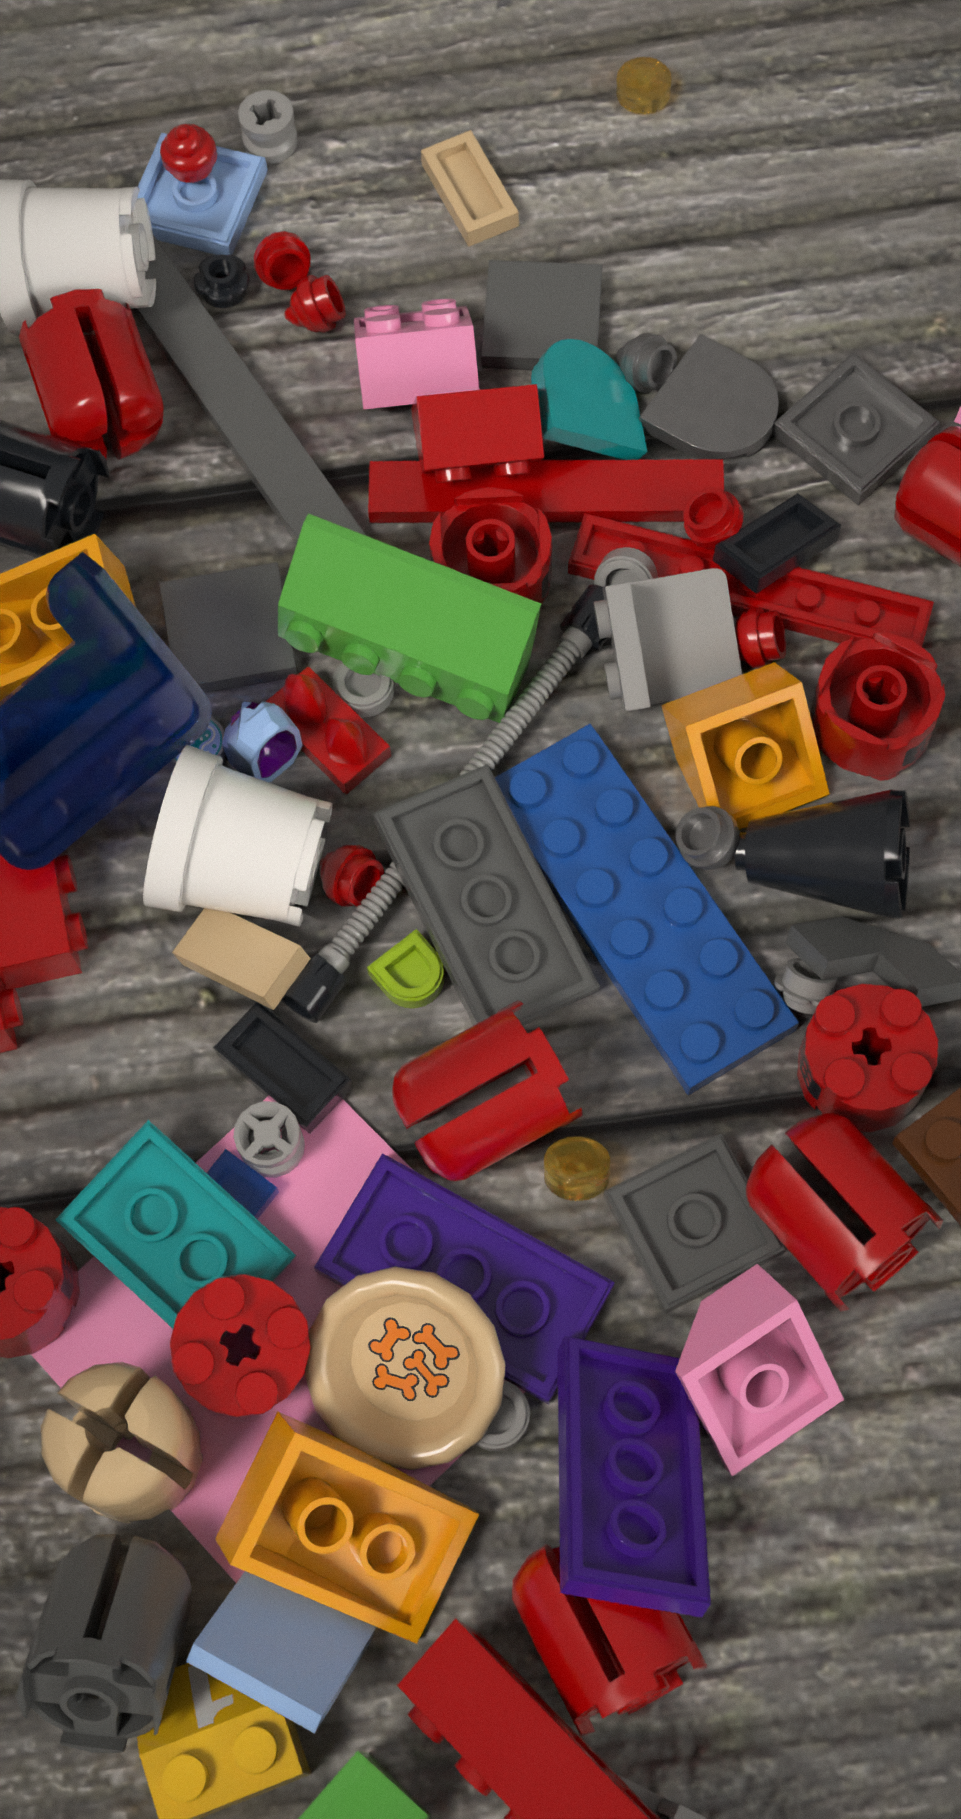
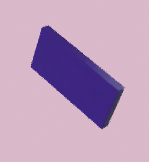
[314,1153,615,1405]
[558,1336,711,1617]

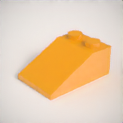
[0,534,152,704]
[215,1411,479,1644]

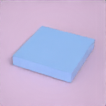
[137,133,268,255]
[186,1571,377,1734]

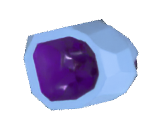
[222,701,303,782]

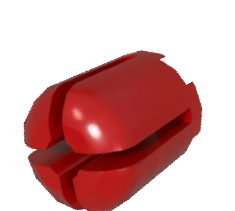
[19,289,164,460]
[894,426,961,567]
[392,1000,583,1181]
[746,1113,944,1312]
[512,1544,707,1737]

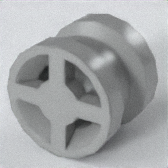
[238,90,298,164]
[233,1101,305,1178]

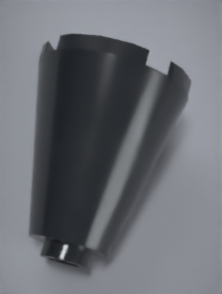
[734,789,910,918]

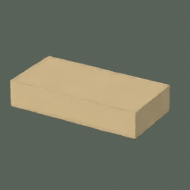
[421,130,519,247]
[172,908,311,1010]

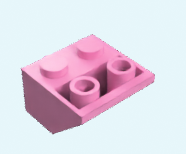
[354,299,480,410]

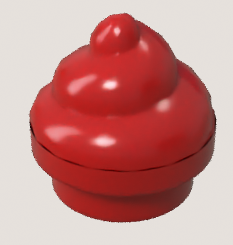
[160,124,217,183]
[254,231,311,290]
[284,274,346,333]
[683,488,744,549]
[734,607,786,669]
[319,845,384,907]

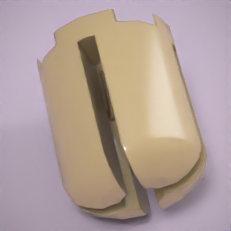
[41,1362,203,1524]

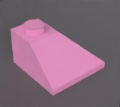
[675,1264,844,1476]

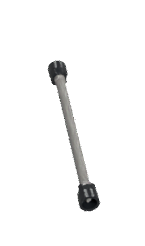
[281,584,609,1023]

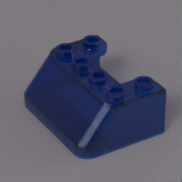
[0,552,212,870]

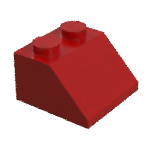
[411,384,544,483]

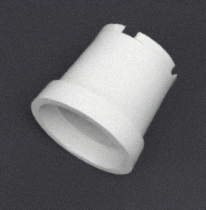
[0,179,156,335]
[143,745,332,927]

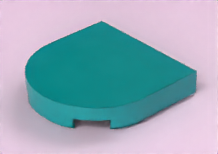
[531,339,647,460]

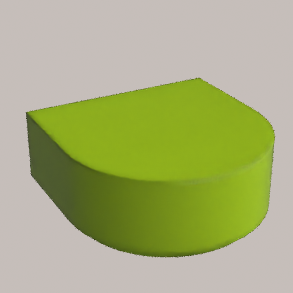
[367,929,444,1009]

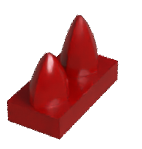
[265,666,391,795]

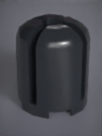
[0,419,109,558]

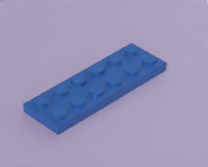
[495,723,799,1096]

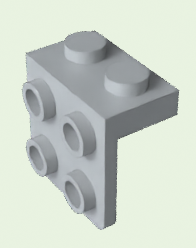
[594,568,742,711]

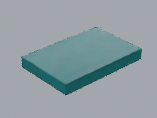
[55,1120,296,1340]

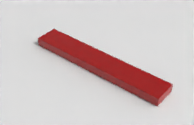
[368,459,724,523]
[568,513,934,647]

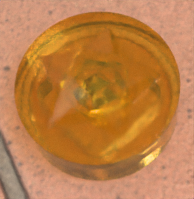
[616,57,672,114]
[544,1136,610,1201]

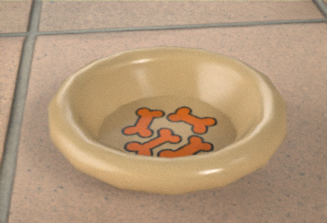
[304,1266,506,1470]

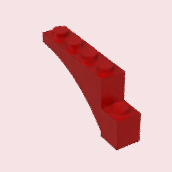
[0,724,88,1053]

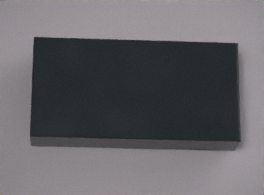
[713,493,842,594]
[213,1002,354,1134]

